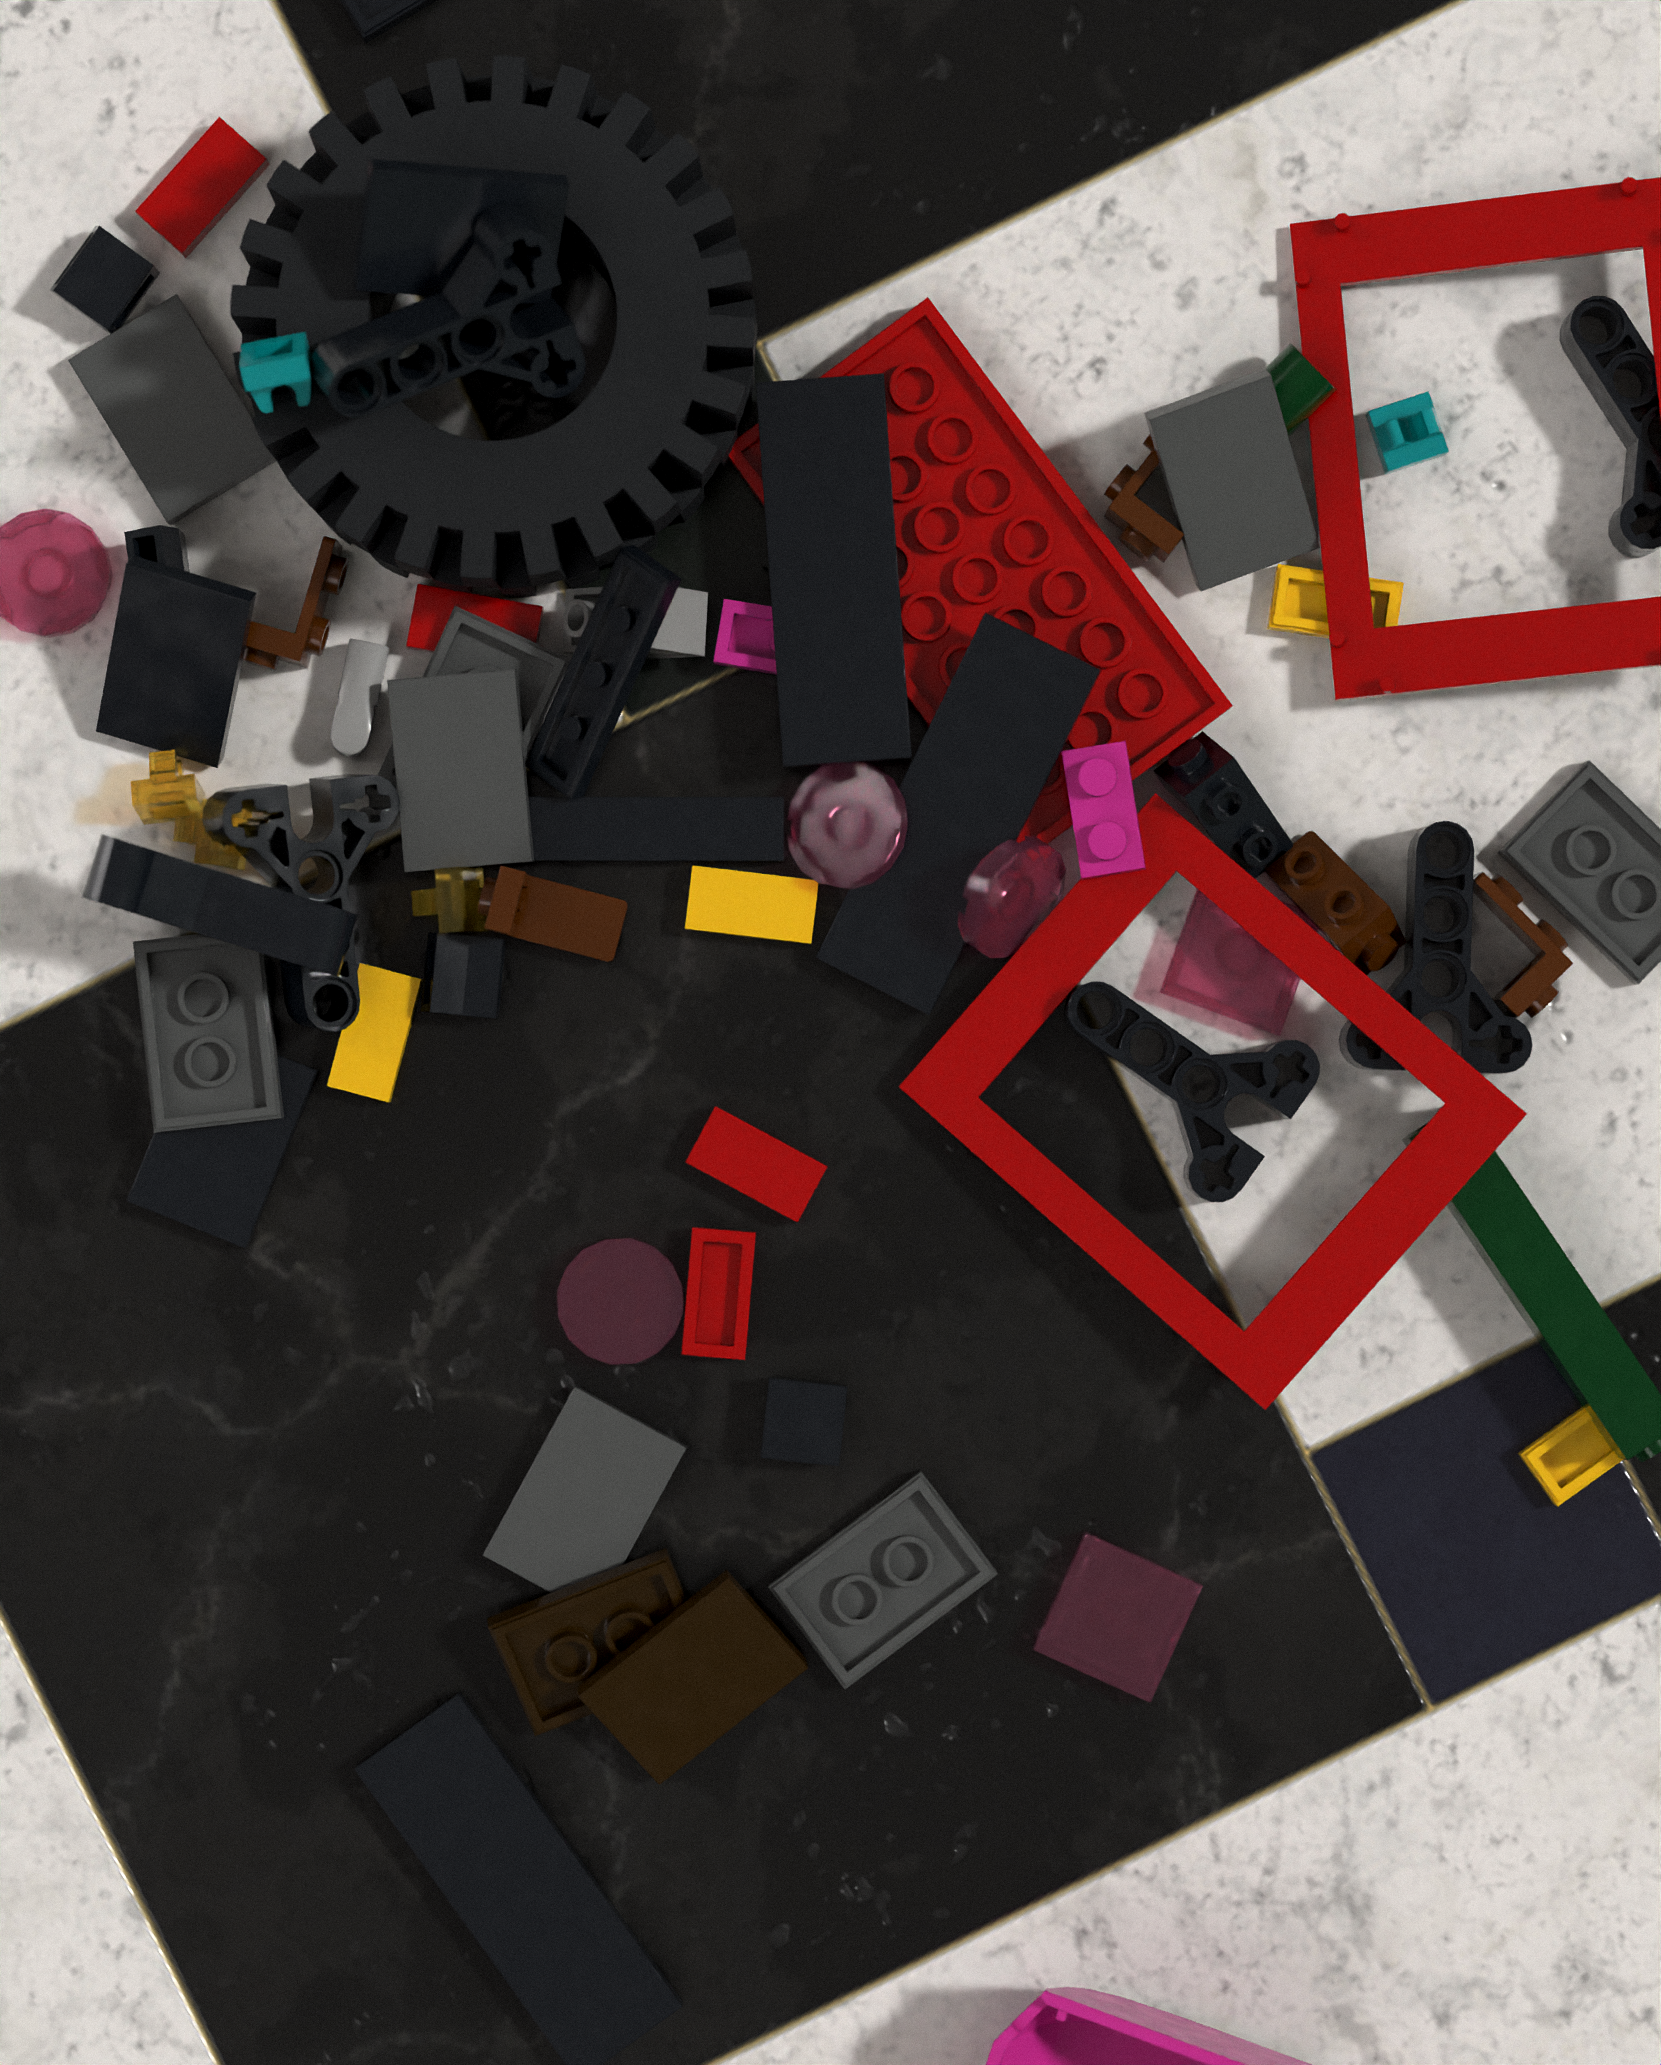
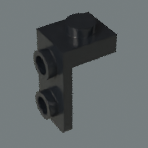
[1154,731,1293,879]

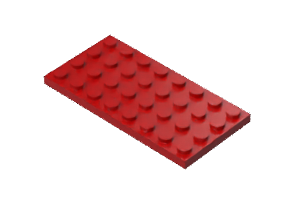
[728,297,1233,859]

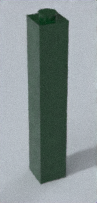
[1402,1121,1661,1462]

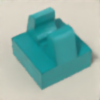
[239,332,312,413]
[1365,391,1449,475]

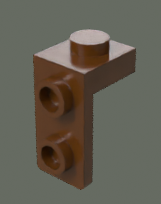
[1104,434,1185,563]
[243,536,349,671]
[1265,831,1407,975]
[477,866,628,962]
[1473,872,1573,1018]

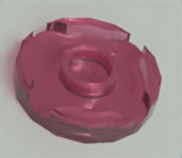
[0,508,113,638]
[787,762,908,890]
[957,836,1066,958]
[557,1238,684,1365]

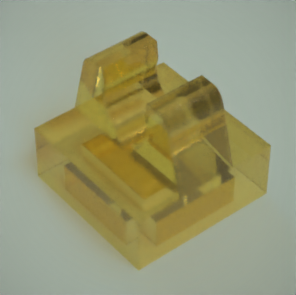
[131,749,206,825]
[173,799,252,871]
[411,867,488,933]

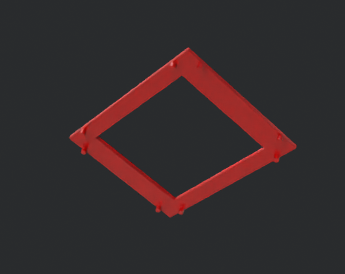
[1290,177,1661,701]
[899,793,1527,1410]

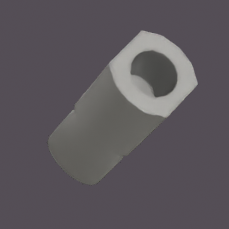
[330,638,389,757]

